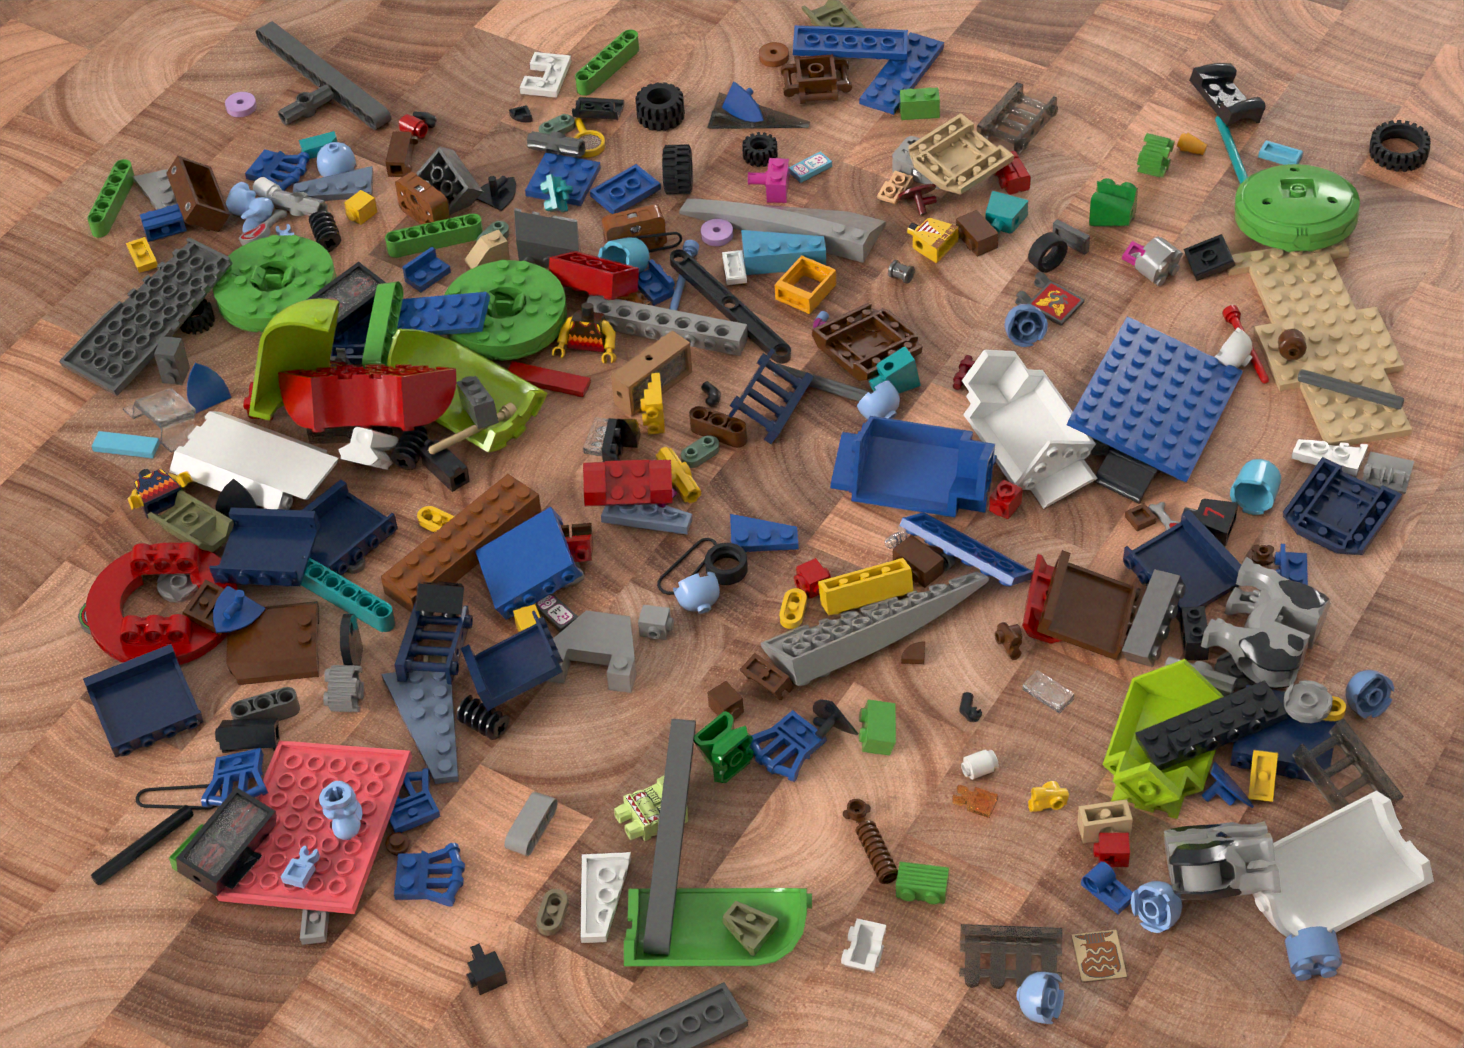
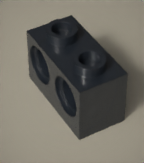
[1179,606,1210,661]

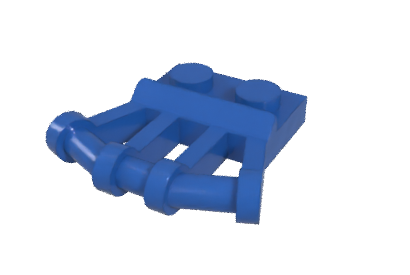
[245,149,310,191]
[749,710,827,782]
[201,748,269,808]
[389,768,440,833]
[394,843,465,907]

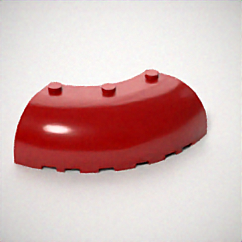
[278,364,457,432]

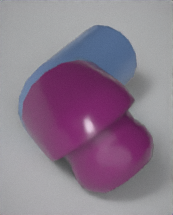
[813,311,829,328]

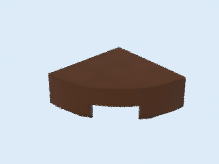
[901,641,925,665]

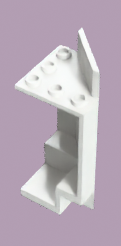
[962,350,1098,509]

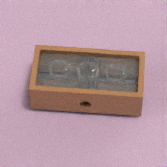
[611,330,692,417]

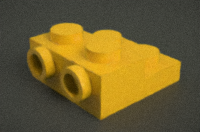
[640,373,665,435]

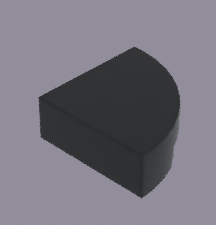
[509,105,533,123]

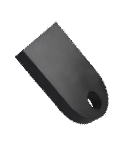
[340,614,363,666]

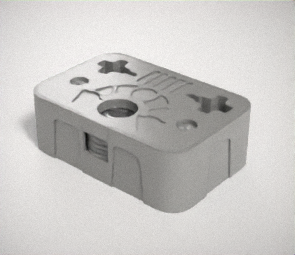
[892,136,940,190]

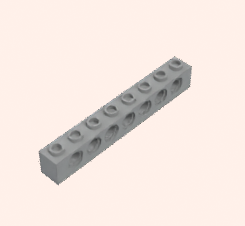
[586,295,748,356]

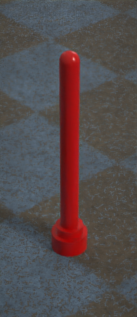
[1222,305,1269,384]

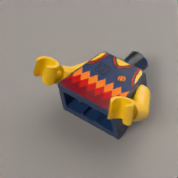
[128,469,193,519]

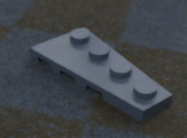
[293,166,373,201]
[601,504,692,534]

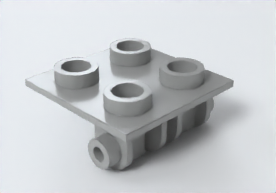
[1362,452,1414,494]

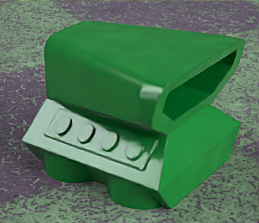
[1089,178,1138,227]
[694,711,754,783]

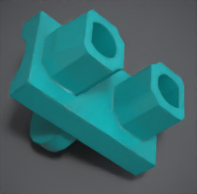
[540,174,573,213]

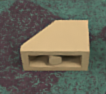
[465,229,510,269]

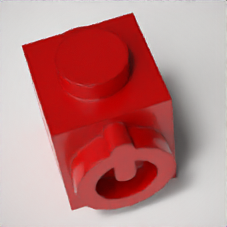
[989,480,1022,520]
[794,558,831,599]

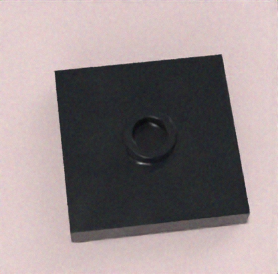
[1184,234,1236,281]

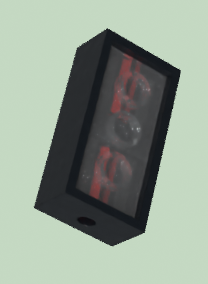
[306,261,386,340]
[176,787,276,897]

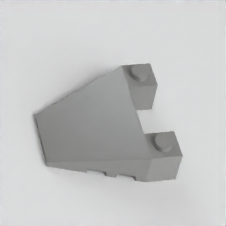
[547,610,637,693]

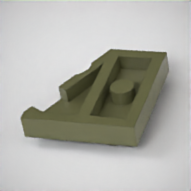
[723,901,779,956]

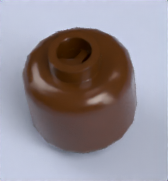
[1278,329,1307,361]

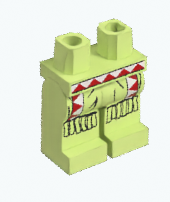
[614,776,688,841]

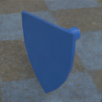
[722,82,764,122]
[187,363,232,415]
[213,586,266,633]
[1202,762,1254,808]

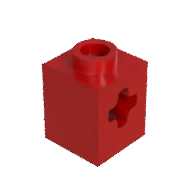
[1093,833,1130,867]

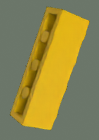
[818,558,914,615]

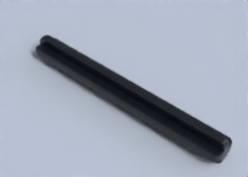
[91,805,194,885]

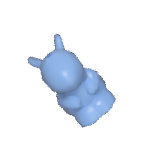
[226,182,274,233]
[319,781,362,840]

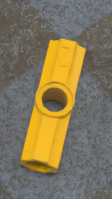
[655,446,701,504]

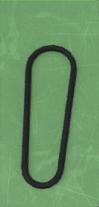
[620,232,683,253]
[657,538,717,595]
[136,784,222,810]

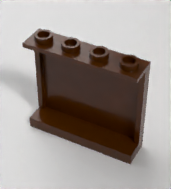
[1037,550,1141,660]

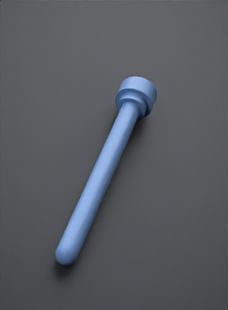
[669,240,699,311]

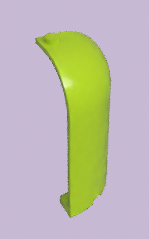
[249,298,340,421]
[387,329,548,452]

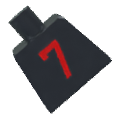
[1183,498,1238,547]

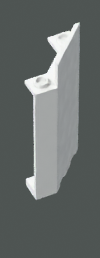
[169,411,338,510]

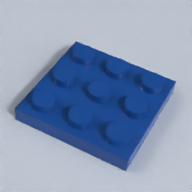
[525,153,601,206]

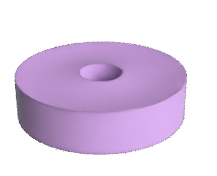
[225,92,256,117]
[701,219,733,246]

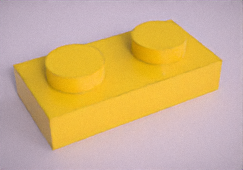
[126,237,158,273]
[1248,750,1278,802]

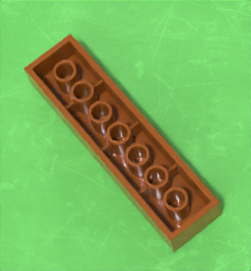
[381,474,542,613]

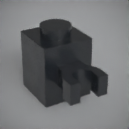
[466,943,507,995]

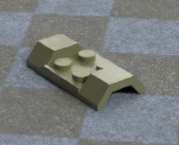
[802,0,865,28]
[147,490,234,552]

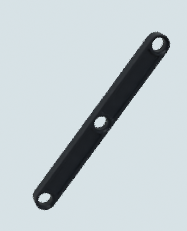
[670,249,791,364]

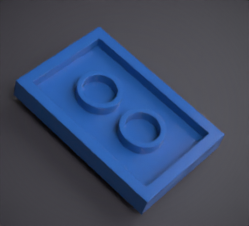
[590,164,661,214]

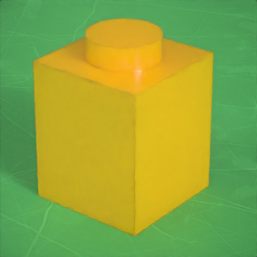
[344,190,378,225]
[513,604,540,632]

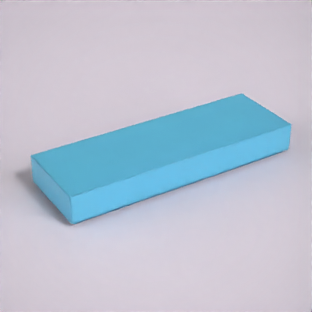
[91,431,160,459]

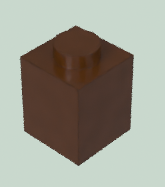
[707,681,744,719]

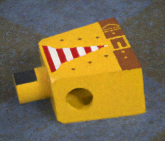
[907,218,958,263]

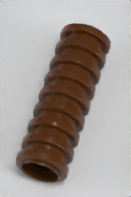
[855,820,898,884]

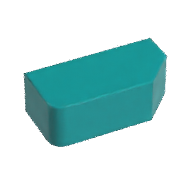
[299,131,338,159]

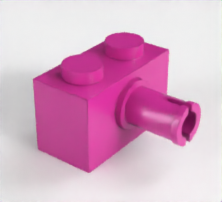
[748,158,790,203]

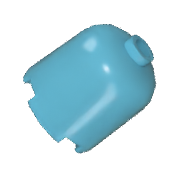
[598,237,650,274]
[1230,459,1282,515]

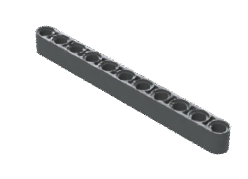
[255,21,392,130]
[643,719,696,955]

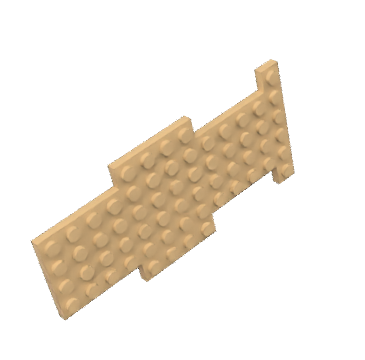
[1227,240,1412,446]

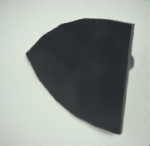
[477,176,516,211]
[215,478,257,518]
[813,699,859,739]

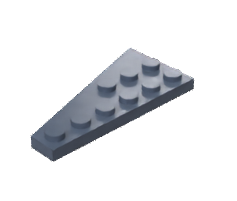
[381,671,459,784]

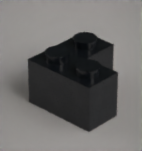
[415,581,464,618]

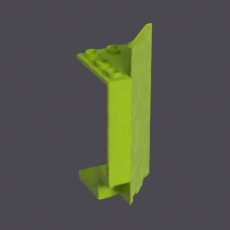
[1102,659,1224,819]

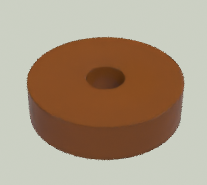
[759,42,789,67]

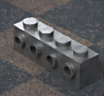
[1122,569,1186,667]

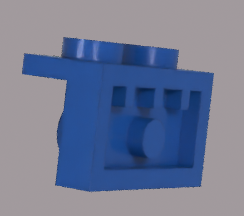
[402,247,451,293]
[638,259,675,306]
[1274,544,1308,585]

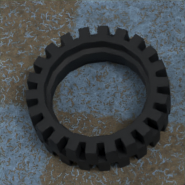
[1369,120,1431,172]

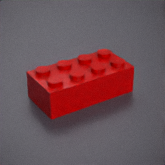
[549,251,639,300]

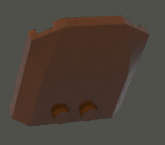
[812,303,923,381]
[226,601,319,685]

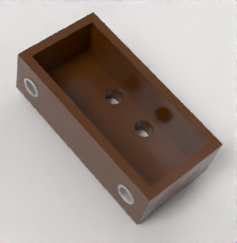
[166,155,230,233]

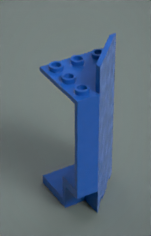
[830,416,997,517]

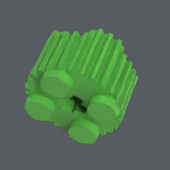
[1137,133,1175,178]

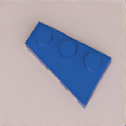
[730,514,798,552]

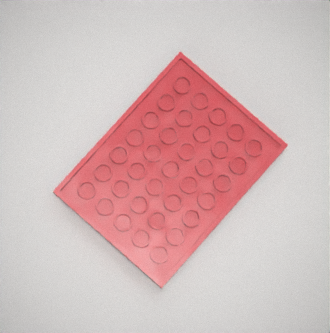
[216,740,413,914]

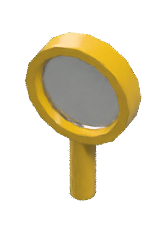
[574,118,606,158]

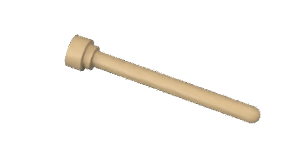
[428,403,517,454]

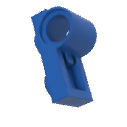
[1081,862,1133,914]

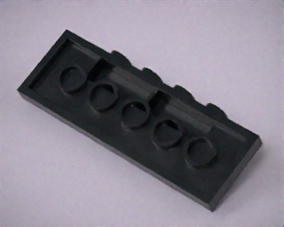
[1135,680,1288,771]

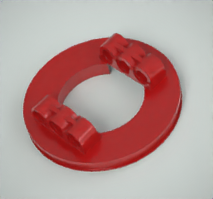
[86,542,238,665]

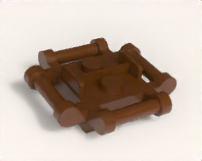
[781,54,852,104]

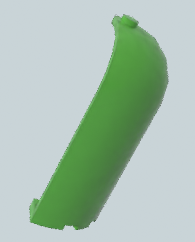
[624,888,812,966]

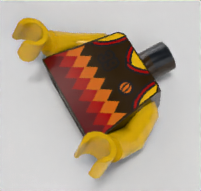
[552,303,617,364]

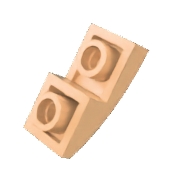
[877,171,913,204]

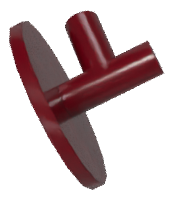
[897,184,937,215]

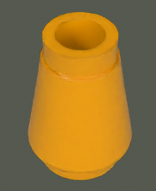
[1176,132,1208,155]

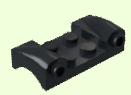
[1189,63,1266,126]

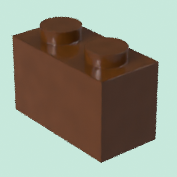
[956,210,998,257]
[893,535,944,588]

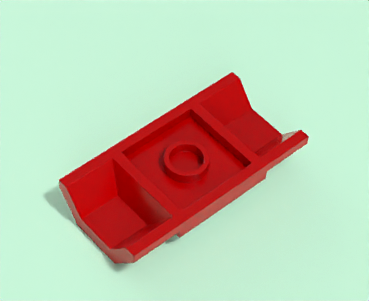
[583,460,673,507]
[1022,554,1062,644]

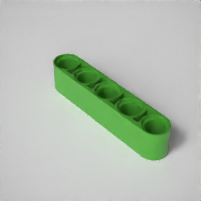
[575,29,639,96]
[87,159,135,238]
[385,213,483,258]
[362,281,404,369]

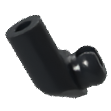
[413,111,437,128]
[701,381,721,407]
[959,692,982,722]

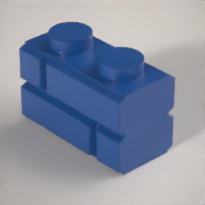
[140,204,187,242]

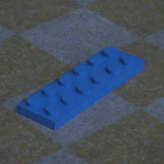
[793,25,908,60]
[859,32,944,115]
[397,292,490,335]
[899,512,1033,587]

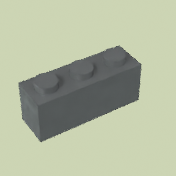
[456,376,499,429]

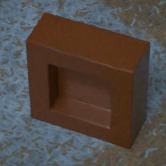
[1125,503,1156,531]

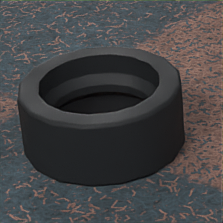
[1028,232,1068,273]
[705,543,748,585]

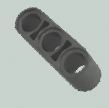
[230,687,300,721]

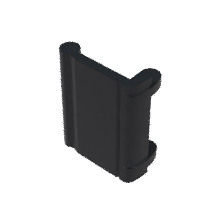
[572,97,625,120]
[1093,447,1161,504]

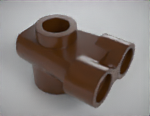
[995,622,1023,660]

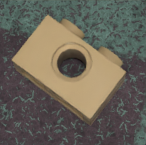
[1077,799,1133,843]

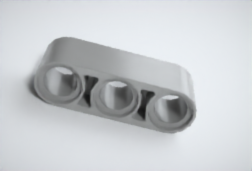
[504,791,558,856]

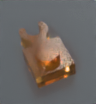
[952,785,998,818]

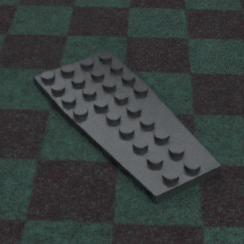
[59,238,233,396]

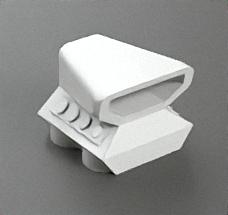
[338,427,398,470]

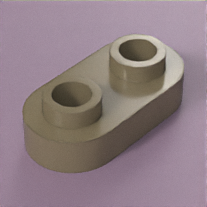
[536,889,568,936]

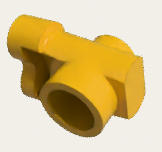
[1028,781,1069,812]

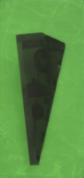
[707,92,810,129]

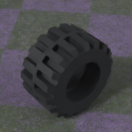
[635,82,685,131]
[662,144,693,195]

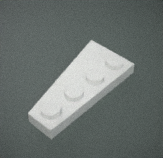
[581,852,631,943]

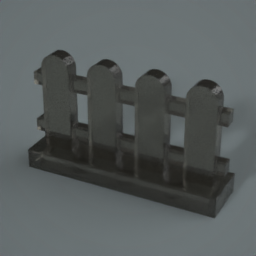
[959,924,1062,989]

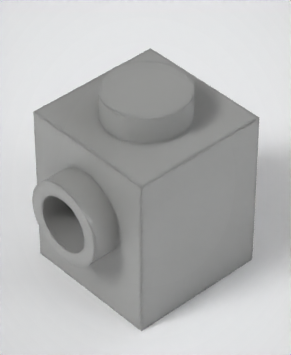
[638,605,674,640]

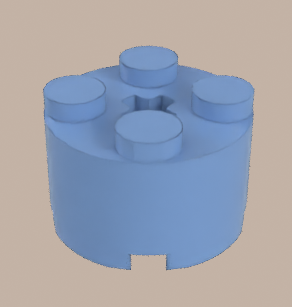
[1285,926,1342,981]

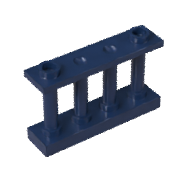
[728,348,814,444]
[395,604,473,685]

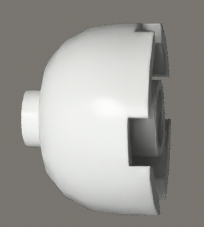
[1215,327,1253,368]

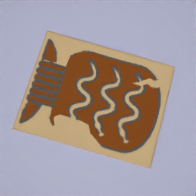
[1072,930,1127,982]

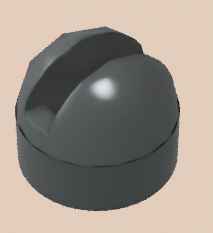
[939,552,956,571]

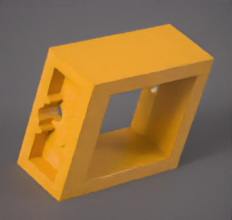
[775,255,836,314]

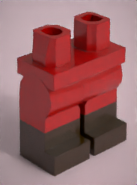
[561,523,594,562]

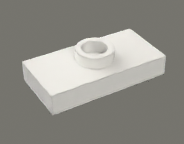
[722,250,747,285]

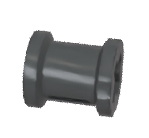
[888,260,915,284]

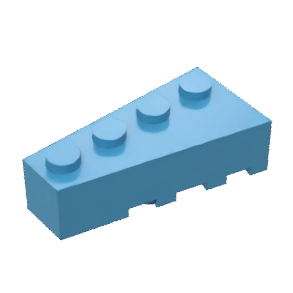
[741,230,826,275]

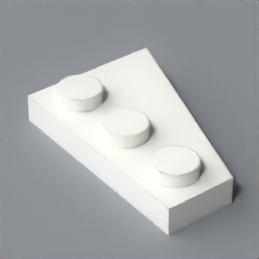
[1292,439,1368,476]

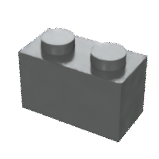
[154,336,190,385]

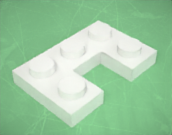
[520,52,571,98]

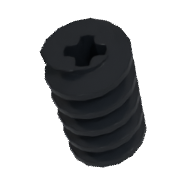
[308,211,341,252]
[391,425,429,470]
[457,695,510,740]

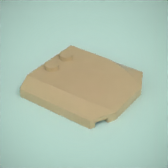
[908,113,1014,195]

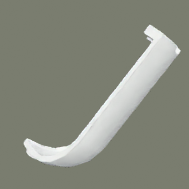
[1247,791,1434,938]

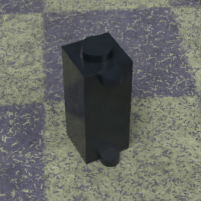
[419,439,470,492]
[215,718,280,753]

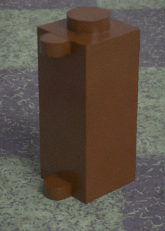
[385,131,419,177]

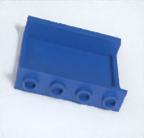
[475,507,583,620]

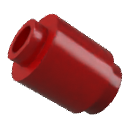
[399,114,428,138]

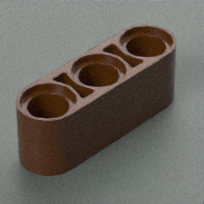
[689,406,747,448]

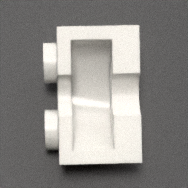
[841,918,886,973]

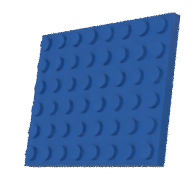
[1066,316,1243,483]

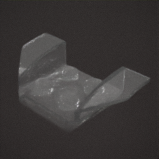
[123,388,196,453]

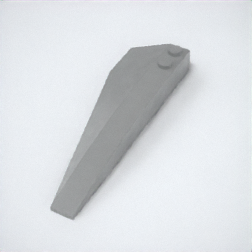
[679,198,886,263]
[760,572,989,686]

